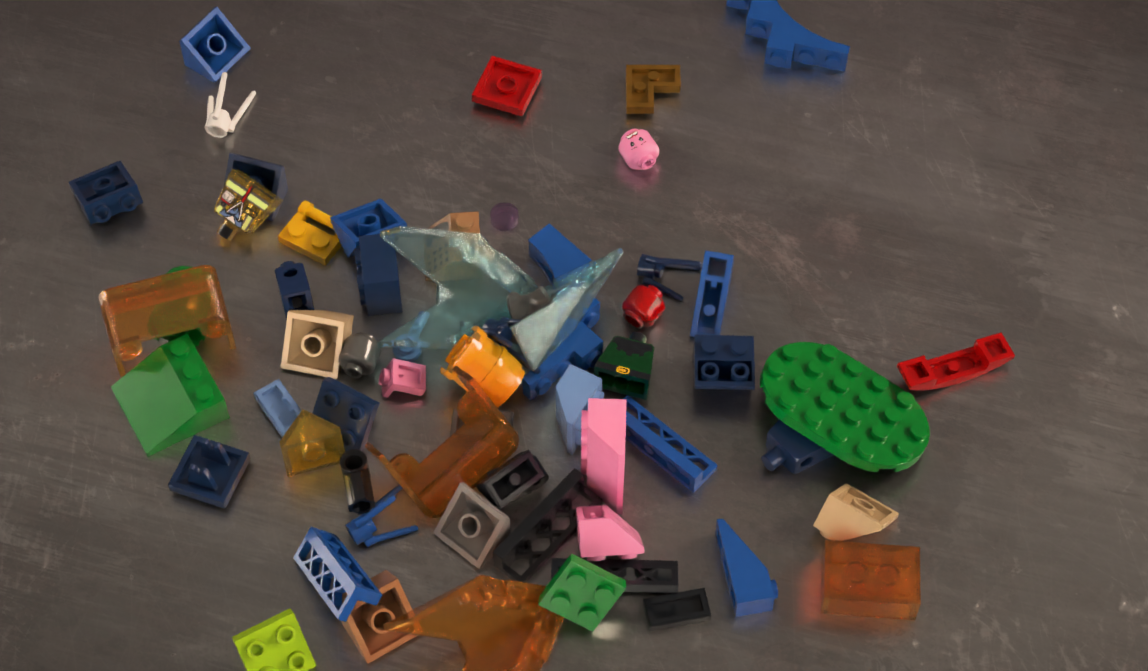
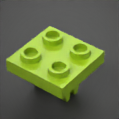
[231,608,317,671]

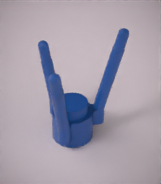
[345,486,419,548]

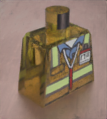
[214,169,283,241]

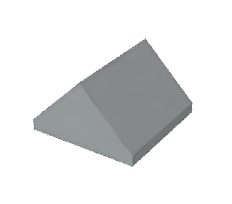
[433,482,511,569]

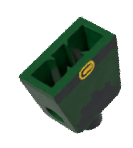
[594,332,654,400]

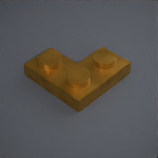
[626,64,681,114]

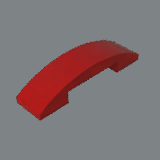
[897,332,1015,391]

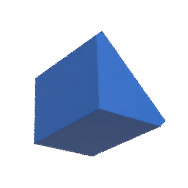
[179,7,251,83]
[330,199,407,258]

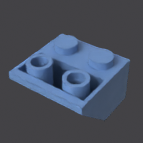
[555,364,604,455]

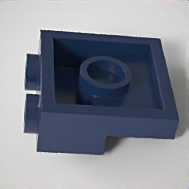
[68,161,143,225]

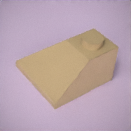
[281,310,354,379]
[813,483,899,542]

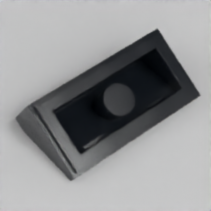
[475,450,545,509]

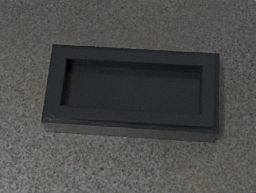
[643,588,711,632]

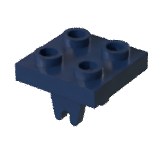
[306,377,380,452]
[168,435,251,509]

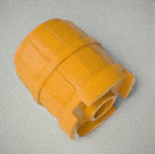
[440,326,525,408]

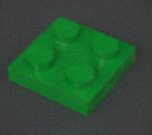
[538,553,626,631]

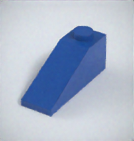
[690,250,734,337]
[715,519,778,617]

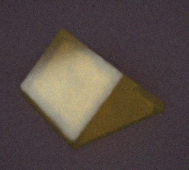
[279,409,345,477]

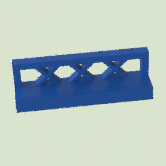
[623,395,718,493]
[293,526,382,622]

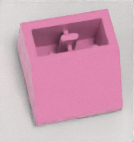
[576,505,644,561]

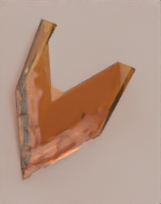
[383,575,564,671]

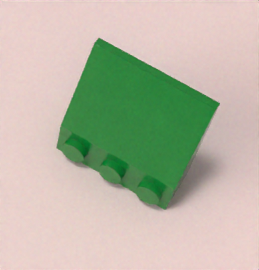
[111,333,230,457]

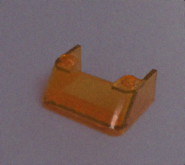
[98,265,236,378]
[364,366,519,518]

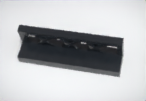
[493,468,603,588]
[551,558,679,593]

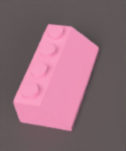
[581,398,626,514]

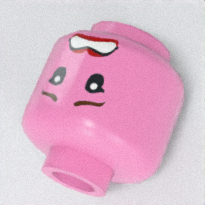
[619,129,659,170]

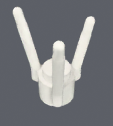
[204,72,256,138]

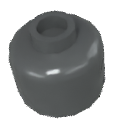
[338,332,381,378]

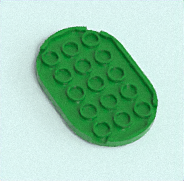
[760,342,930,473]

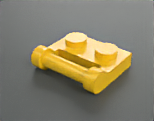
[278,200,342,266]

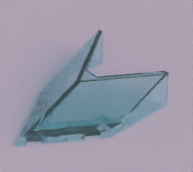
[377,226,552,350]
[458,247,623,371]

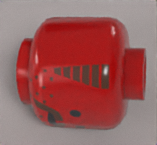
[622,285,665,329]

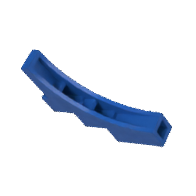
[726,0,850,71]
[522,223,603,401]

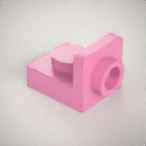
[379,358,426,398]

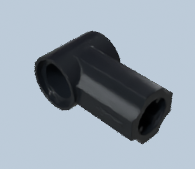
[340,449,375,515]

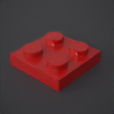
[472,56,542,117]

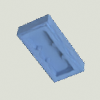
[253,379,309,441]

